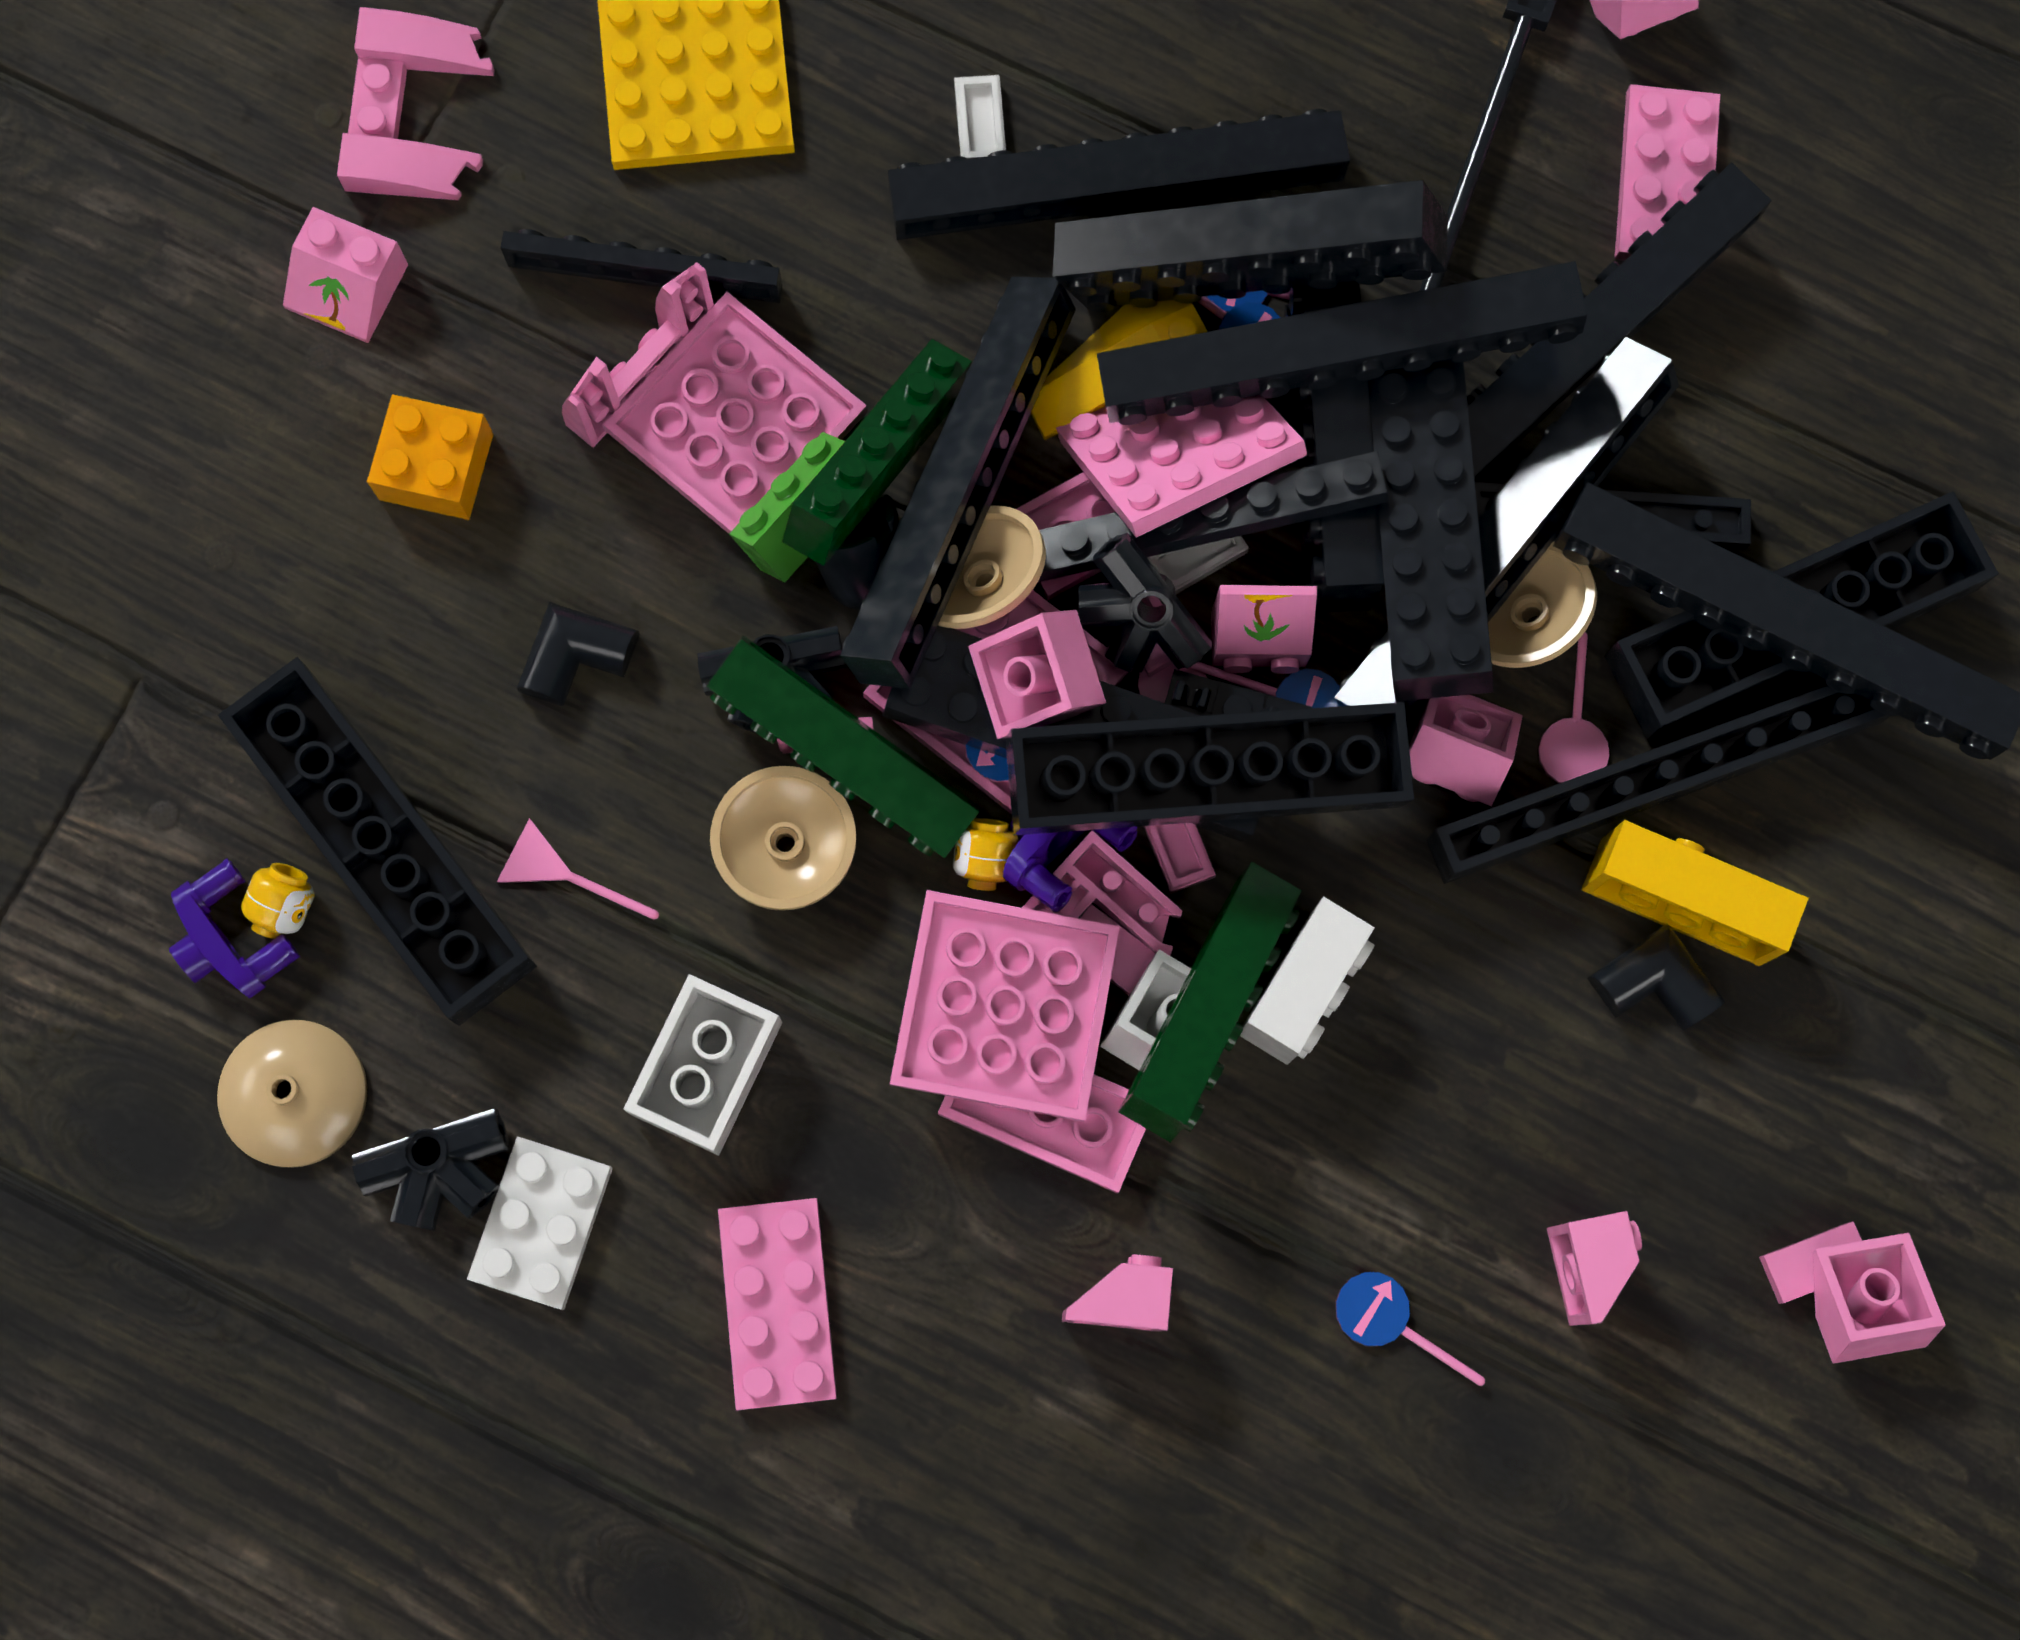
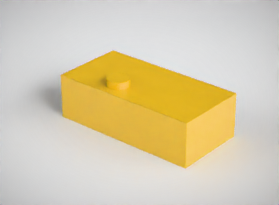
[1581,820,1809,966]

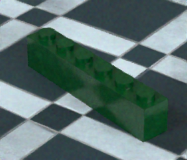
[782,339,972,566]
[706,635,979,858]
[1118,861,1302,1142]

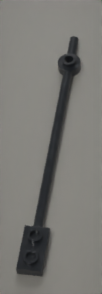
[1419,0,1557,291]

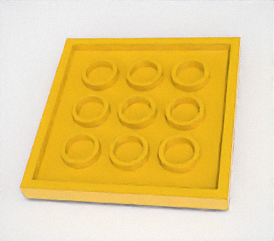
[597,0,795,170]

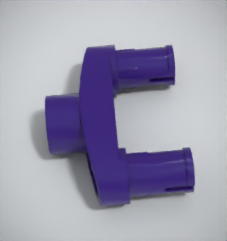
[1003,821,1137,913]
[169,858,300,999]

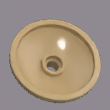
[938,506,1046,629]
[1488,541,1597,668]
[710,766,856,910]
[217,1020,367,1168]

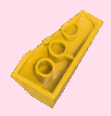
[1031,300,1207,440]

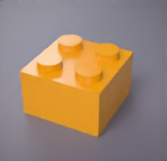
[367,394,493,520]

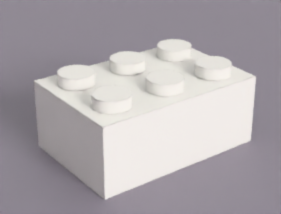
[1240,896,1375,1065]
[623,974,782,1156]

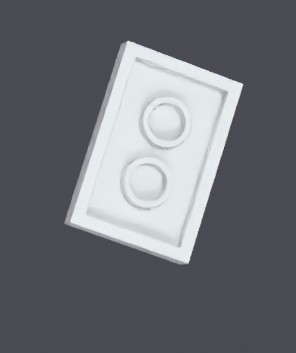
[467,1136,613,1310]

